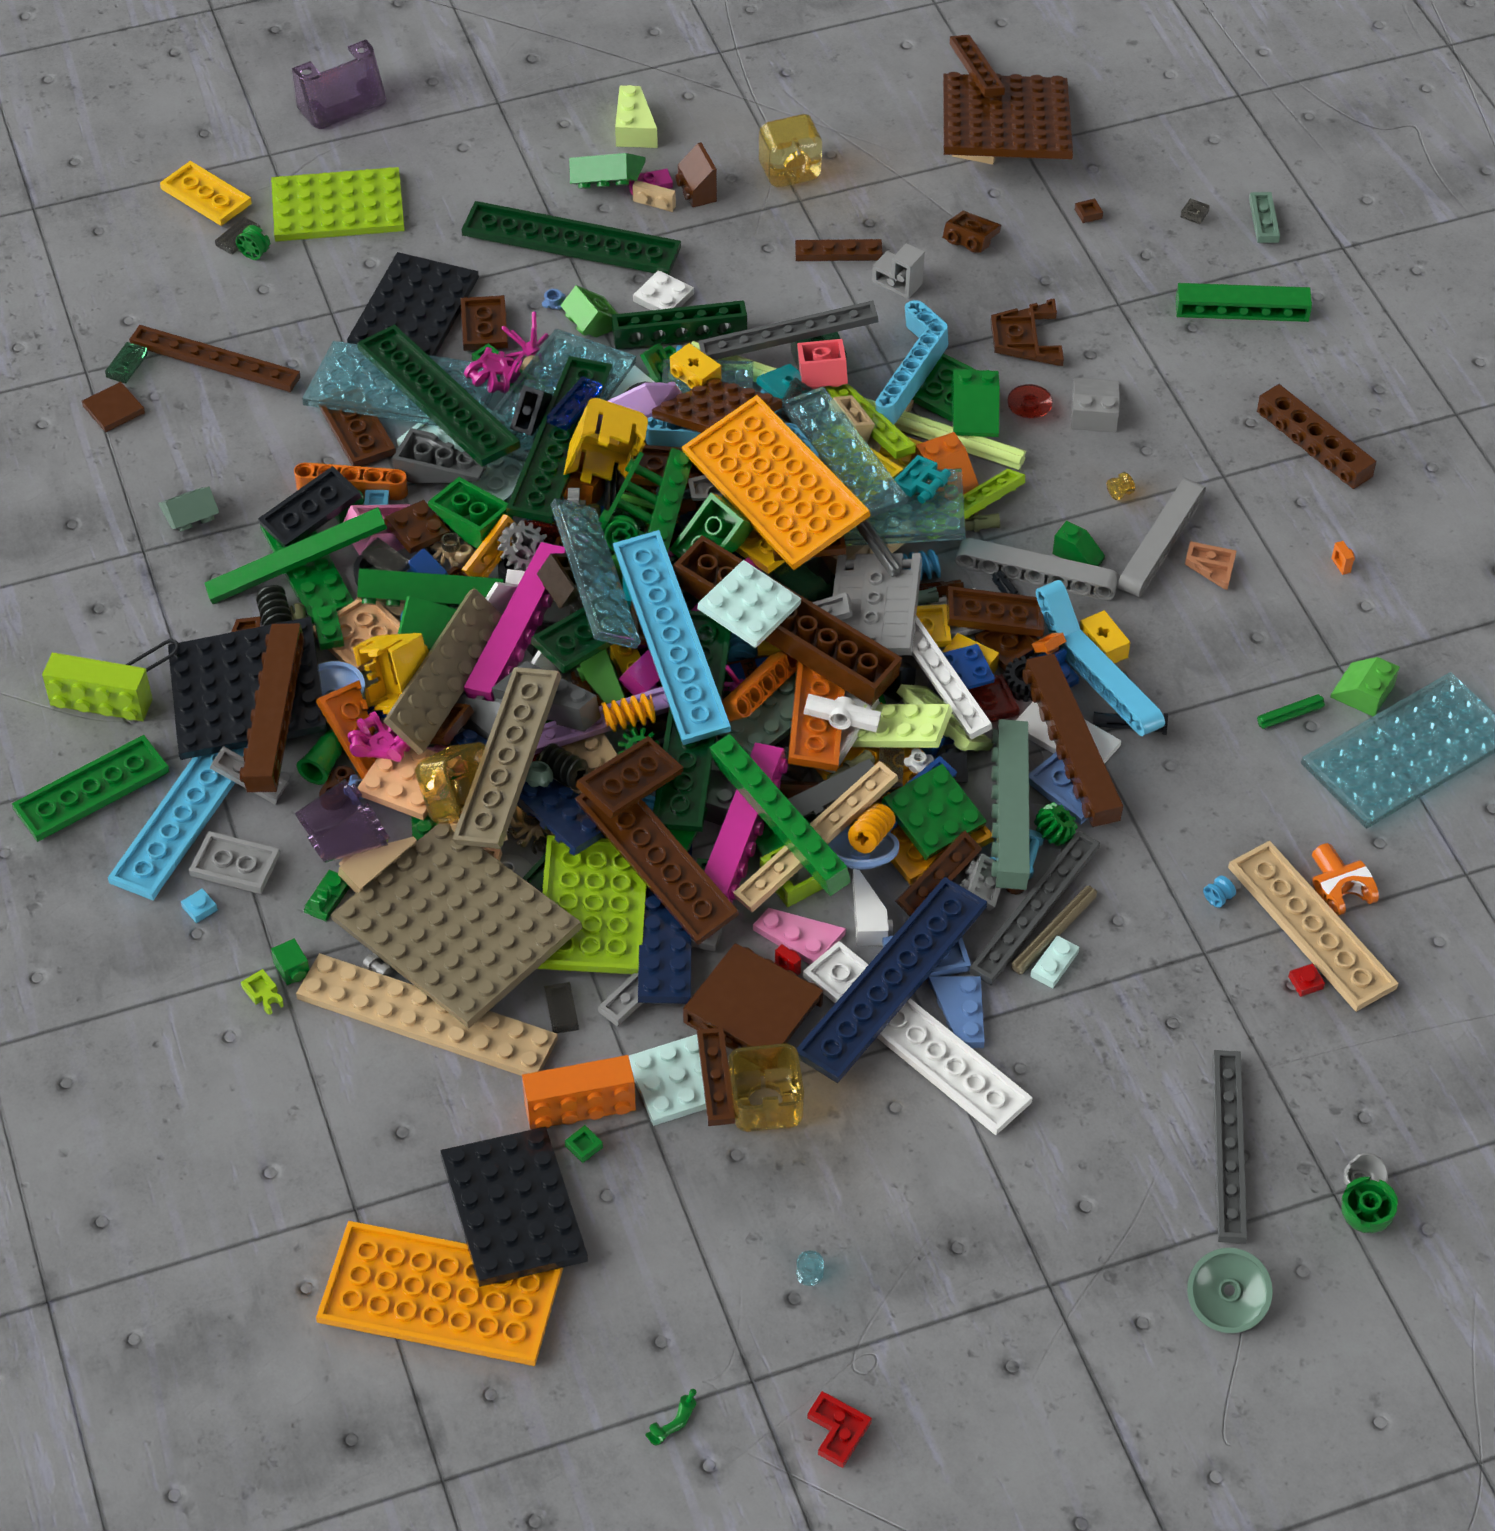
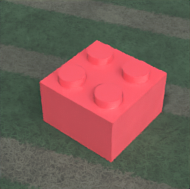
[797,339,848,389]

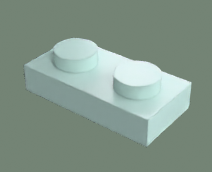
[1030,935,1079,988]

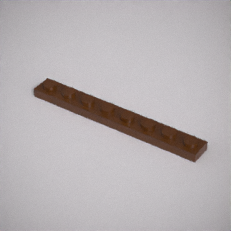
[129,325,301,392]

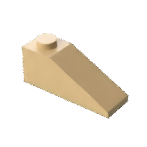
[338,837,417,893]

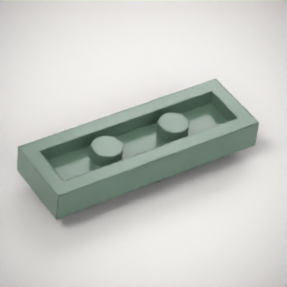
[1249,192,1280,243]

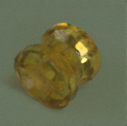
[1106,472,1135,500]

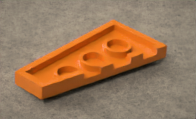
[316,680,377,779]

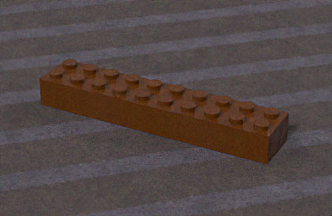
[673,535,902,706]

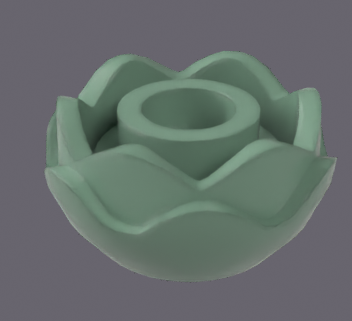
[525,761,553,787]

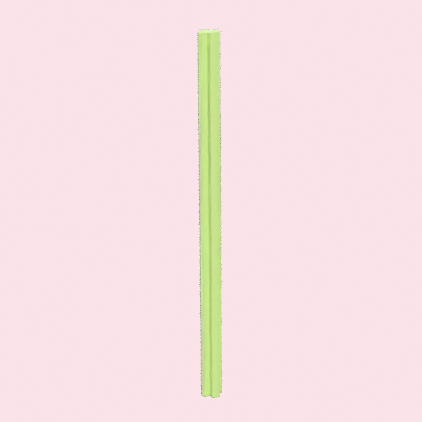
[691,341,1026,470]

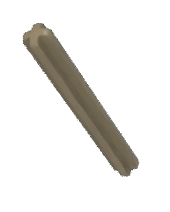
[1011,886,1097,975]

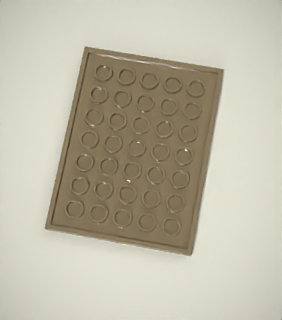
[331,819,582,1028]

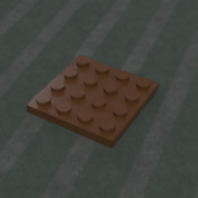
[652,378,783,433]

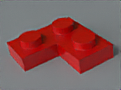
[807,1391,872,1468]

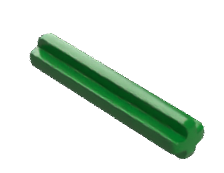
[1257,694,1325,729]

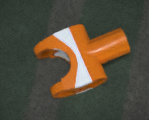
[1312,843,1379,916]

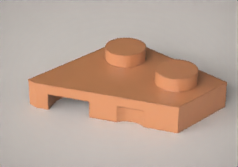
[1185,541,1237,590]

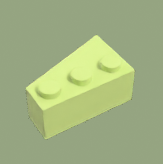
[615,85,658,148]

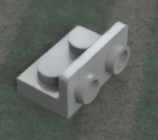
[960,853,1001,911]

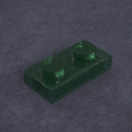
[105,342,148,383]

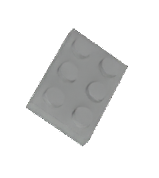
[189,831,280,894]

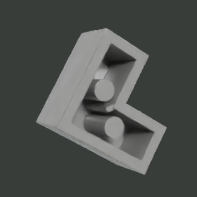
[872,243,925,299]

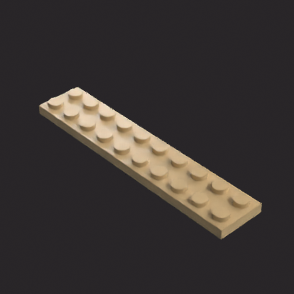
[296,953,558,1076]

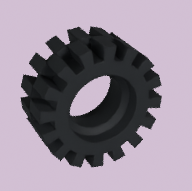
[1004,656,1034,702]

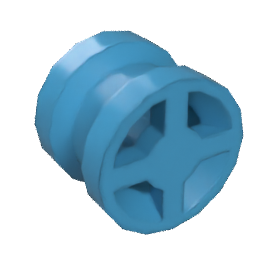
[1203,875,1236,908]

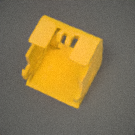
[564,398,648,484]
[353,633,429,715]

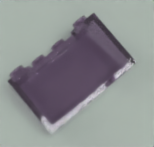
[292,40,387,129]
[295,779,390,863]

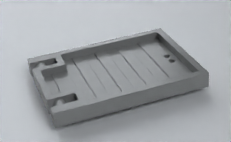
[833,553,922,655]

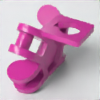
[464,347,526,393]
[348,711,412,762]

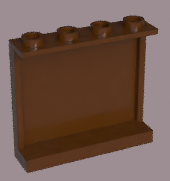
[683,943,823,1071]

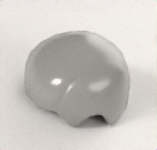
[1343,1153,1388,1186]

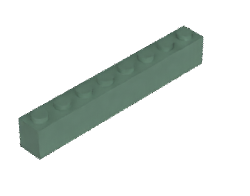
[991,719,1030,890]

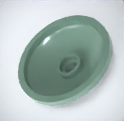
[1187,1248,1273,1333]

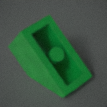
[1052,521,1105,567]

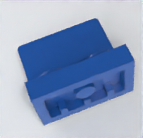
[943,644,995,689]

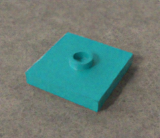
[756,364,820,408]

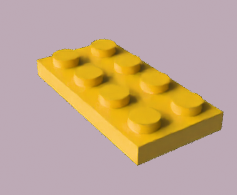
[160,161,252,226]

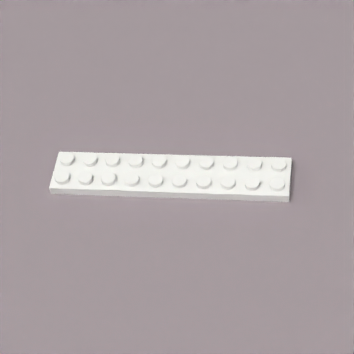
[803,941,1033,1135]

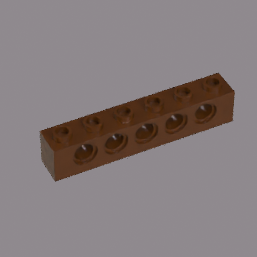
[1257,384,1377,489]

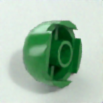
[1342,1177,1398,1234]

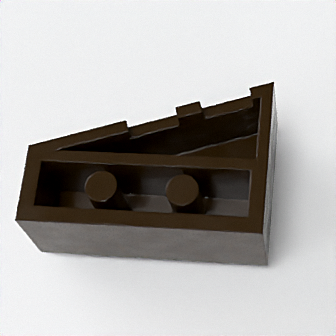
[537,553,615,609]

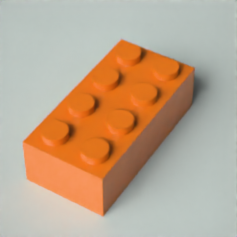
[522,1055,636,1130]

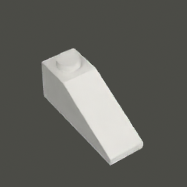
[852,869,893,946]

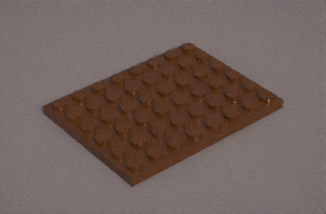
[943,72,1073,159]

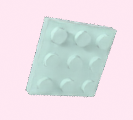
[697,560,802,648]
[629,1034,706,1126]

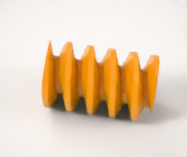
[601,693,656,732]
[848,803,896,854]

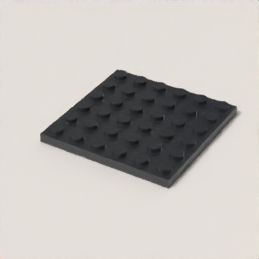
[168,617,328,760]

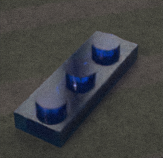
[547,376,602,431]

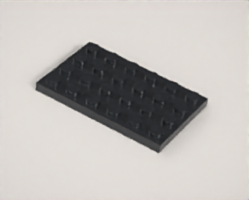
[347,252,479,360]
[440,1127,588,1287]

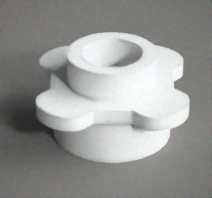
[904,748,933,774]

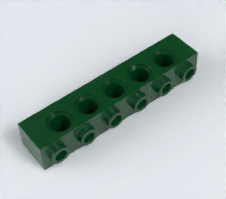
[612,300,747,349]

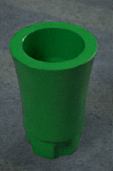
[296,730,343,785]

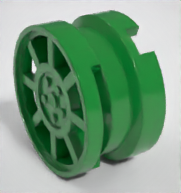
[235,225,271,260]
[604,515,639,552]

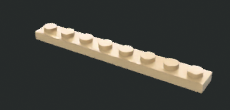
[733,761,899,912]

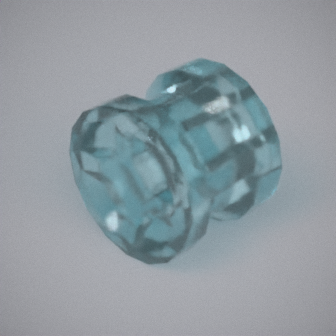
[796,1250,824,1286]

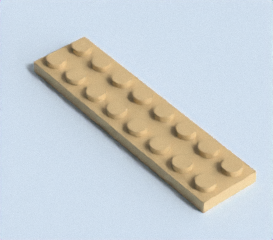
[1228,841,1399,1012]

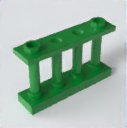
[598,452,690,536]

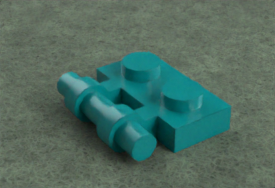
[891,455,951,504]

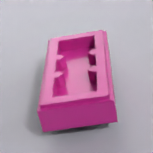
[628,169,673,195]

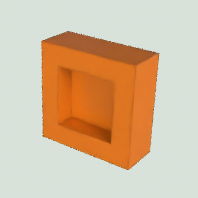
[1331,541,1355,575]
[1032,633,1067,655]

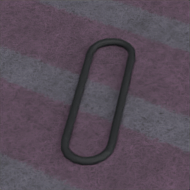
[125,639,179,672]

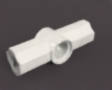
[804,694,881,732]

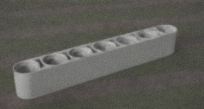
[1117,478,1206,597]
[955,538,1119,601]

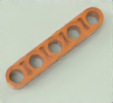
[294,462,408,500]
[722,651,798,722]

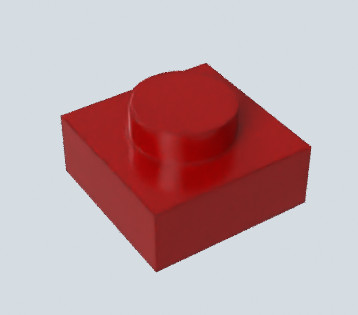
[775,944,801,975]
[1288,963,1325,997]

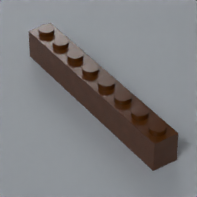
[240,623,305,792]
[1023,653,1123,827]

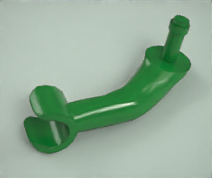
[645,1389,697,1446]

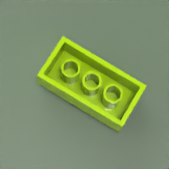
[42,652,153,721]

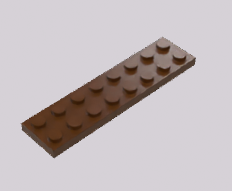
[575,793,739,945]

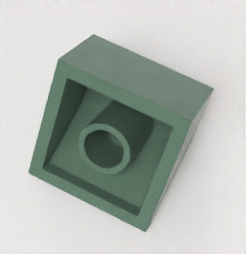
[158,486,219,532]

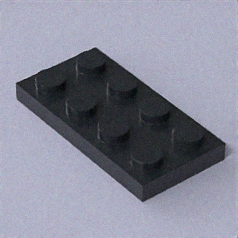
[258,466,362,548]

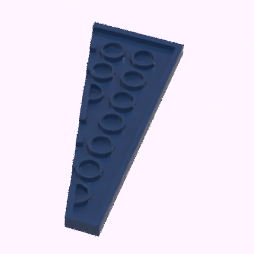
[451,729,605,856]

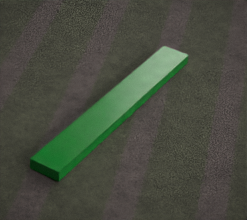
[204,507,387,604]

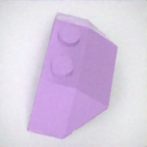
[596,382,682,431]

